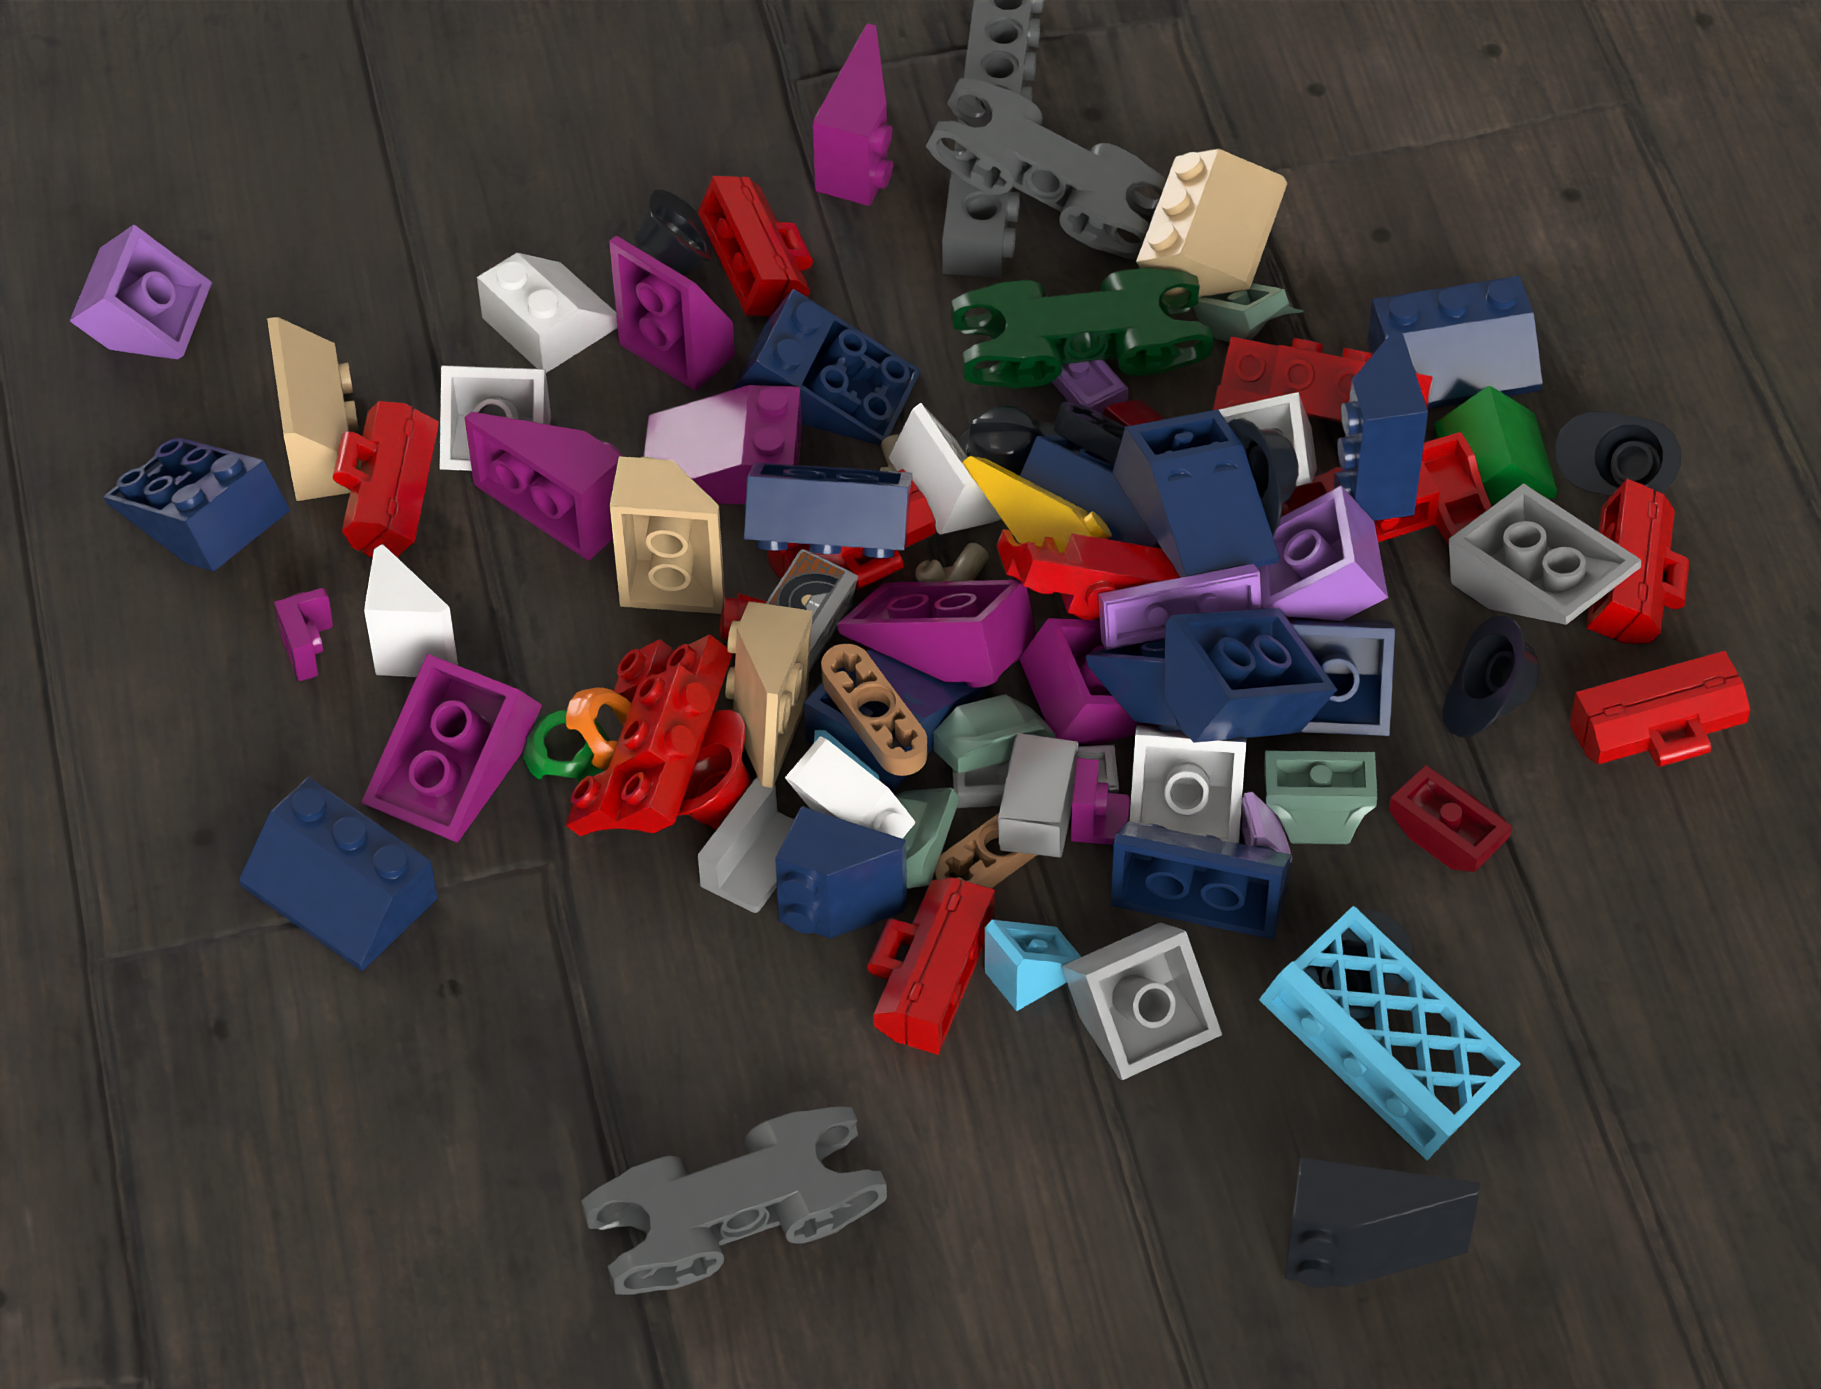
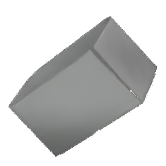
[998,733,1079,858]

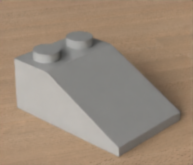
[1449,483,1641,625]

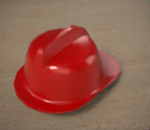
[678,710,752,830]

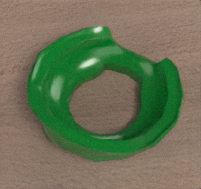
[523,710,611,783]

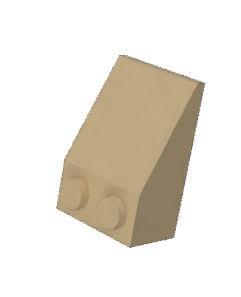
[725,601,813,788]

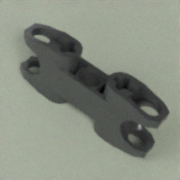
[926,79,1167,259]
[581,1106,887,1295]

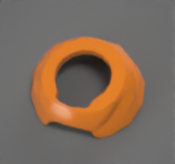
[566,688,631,770]

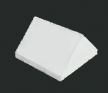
[440,366,551,470]
[889,403,1002,535]
[364,544,458,677]

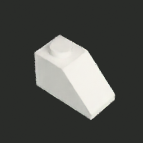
[785,736,916,839]

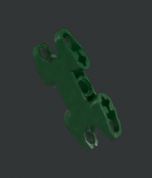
[951,268,1213,388]

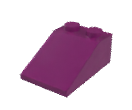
[813,23,893,206]
[609,235,735,391]
[644,385,802,504]
[464,412,624,561]
[837,580,1036,687]
[1019,618,1158,745]
[361,654,542,843]

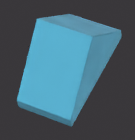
[985,920,1081,1011]

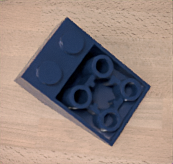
[732,289,921,446]
[1112,409,1280,578]
[103,437,290,572]
[804,648,989,793]

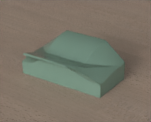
[1193,283,1304,342]
[933,694,1056,774]
[1264,751,1377,844]
[894,788,960,888]

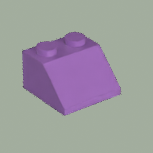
[70,225,212,360]
[1257,486,1388,621]

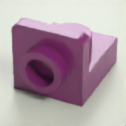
[274,588,333,682]
[1071,758,1130,845]

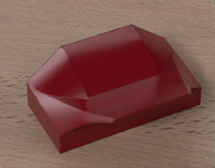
[1389,765,1512,872]

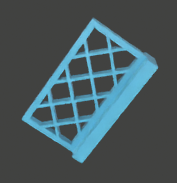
[1259,905,1521,1160]

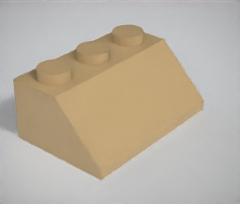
[1136,149,1287,297]
[267,317,362,501]
[610,456,725,614]

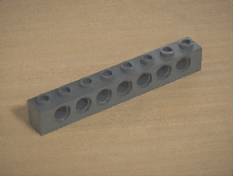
[942,0,1044,278]

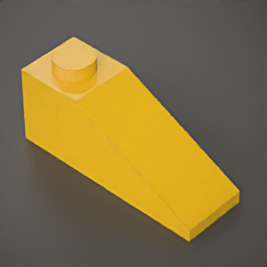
[962,456,1112,554]

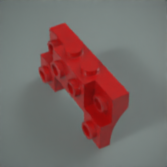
[1213,337,1434,423]
[1280,432,1492,547]
[997,529,1181,620]
[565,634,733,837]

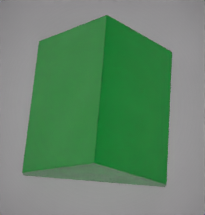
[1433,385,1557,505]

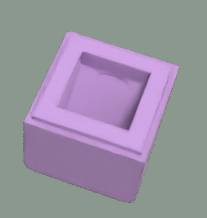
[1240,792,1292,863]

